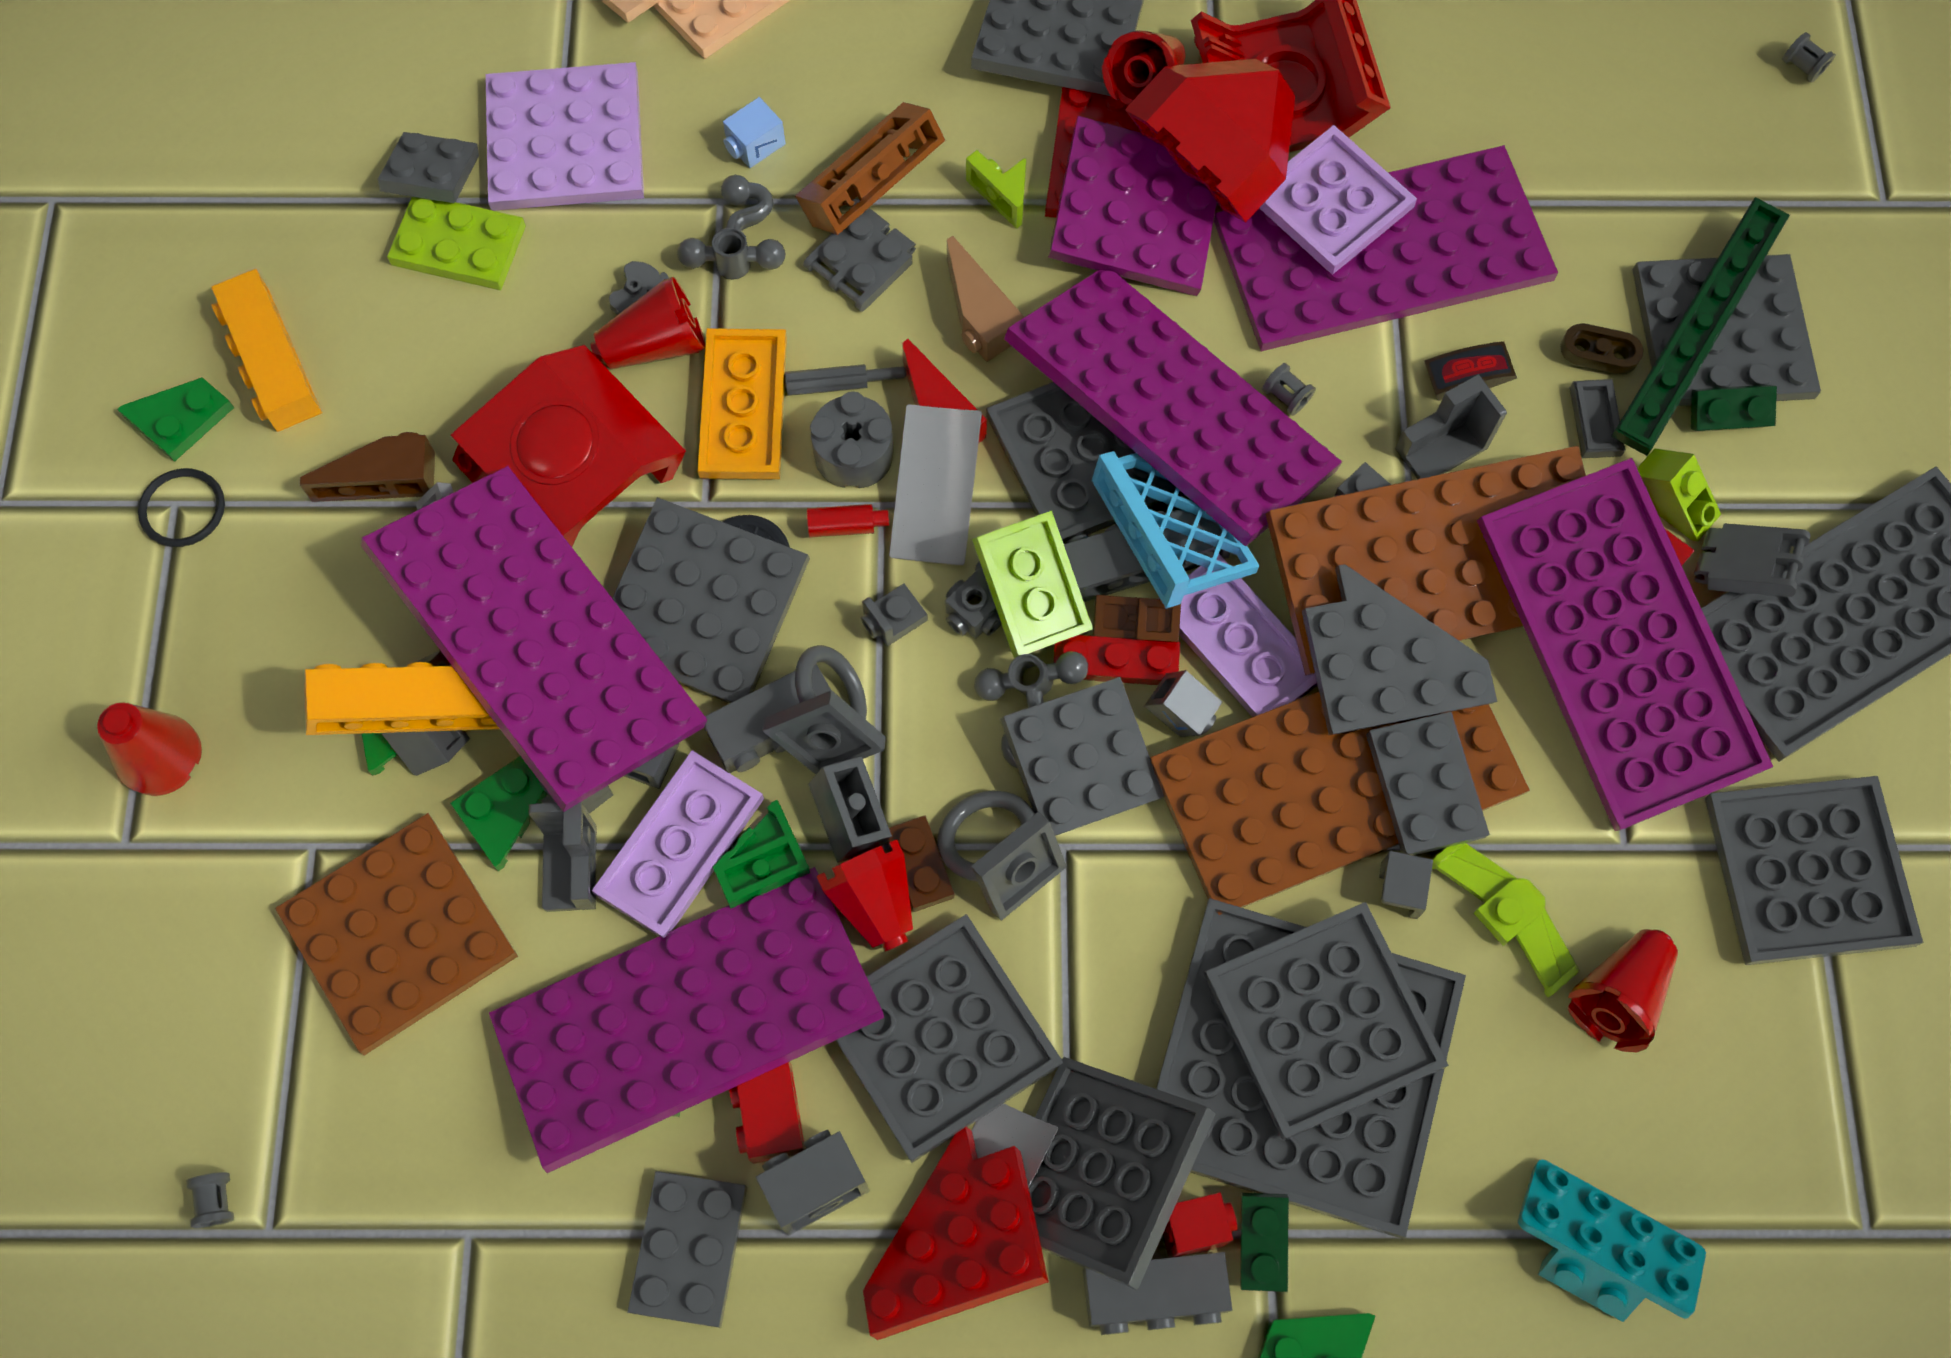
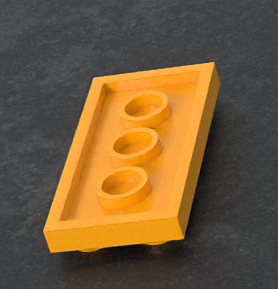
[698,328,787,479]

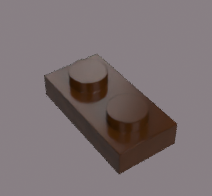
[888,815,955,912]

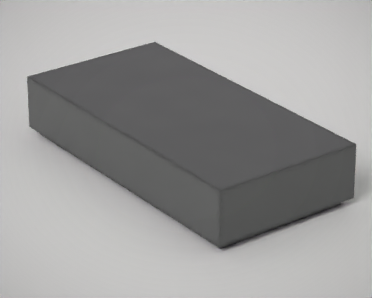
[1569,379,1626,459]

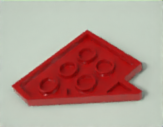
[863,1127,1049,1340]

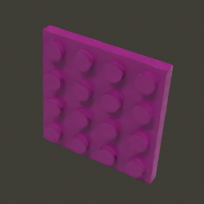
[1048,116,1217,296]

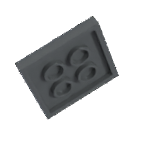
[1000,677,1164,836]

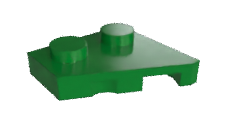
[117,377,234,462]
[713,800,811,908]

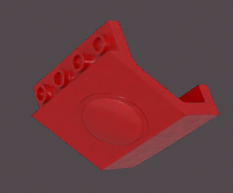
[1191,0,1391,152]
[450,345,686,547]

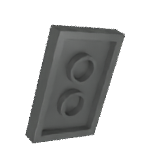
[1366,712,1490,855]
[627,1171,747,1328]

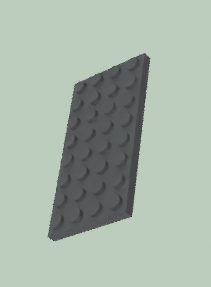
[1701,466,1951,762]

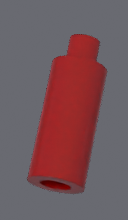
[807,504,889,538]

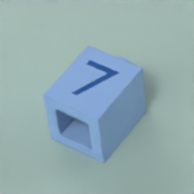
[723,97,786,168]

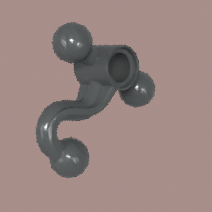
[677,174,786,280]
[974,651,1088,769]

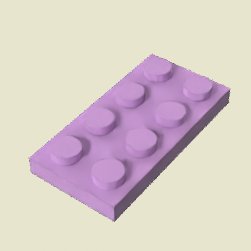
[1158,554,1318,717]
[592,750,764,938]

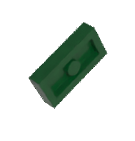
[1691,385,1777,431]
[1240,1193,1289,1292]

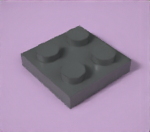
[378,132,479,203]

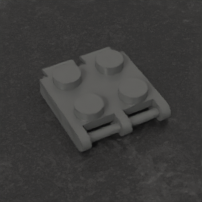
[803,208,916,312]
[1694,523,1811,597]

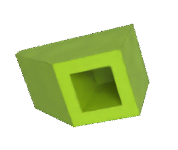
[1637,448,1721,542]

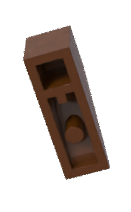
[300,432,435,502]

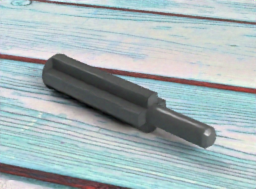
[784,364,906,395]

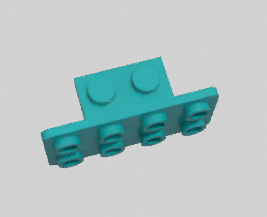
[1518,1159,1706,1322]

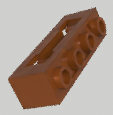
[795,102,945,235]

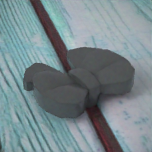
[609,261,669,315]

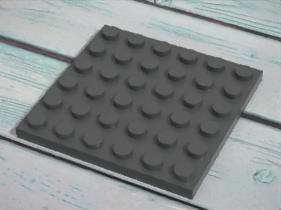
[1156,898,1466,1239]

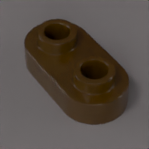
[1560,323,1644,374]

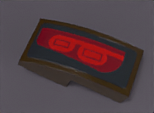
[1424,341,1517,401]

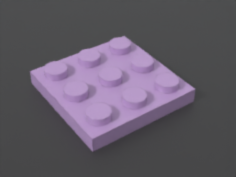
[1260,125,1417,275]

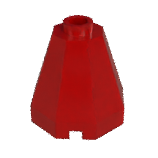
[816,839,913,952]

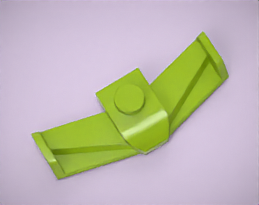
[1432,843,1580,998]

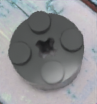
[810,391,894,488]

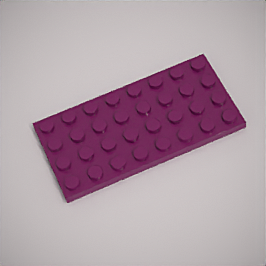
[1214,145,1558,352]
[1004,270,1342,546]
[1477,458,1773,831]
[361,466,708,812]
[489,867,885,1173]

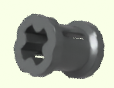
[1782,32,1836,83]
[1262,363,1316,416]
[186,1172,234,1228]

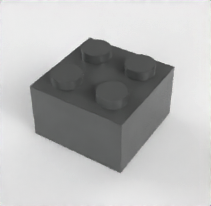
[756,1130,870,1236]

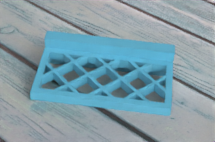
[1091,451,1259,608]

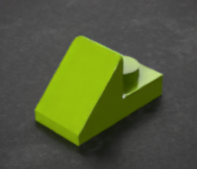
[966,150,1026,229]

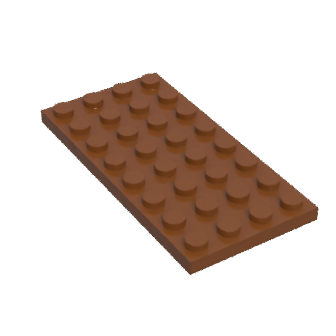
[1265,446,1586,676]
[1149,638,1530,915]

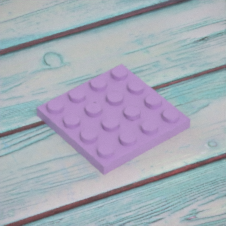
[486,62,644,211]

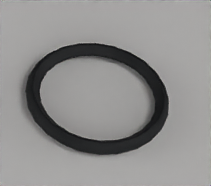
[138,468,225,547]

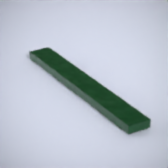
[1611,197,1790,456]

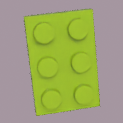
[387,197,526,290]
[972,511,1093,658]

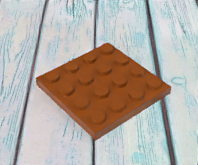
[275,813,518,1056]

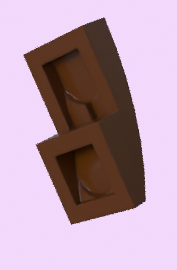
[1093,595,1181,642]

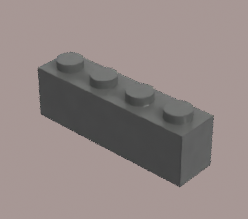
[1064,509,1230,602]

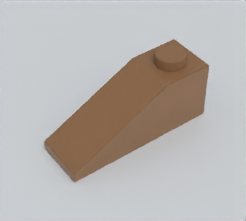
[947,236,1024,362]

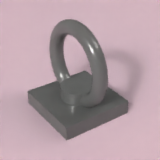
[763,645,886,774]
[938,790,1067,921]

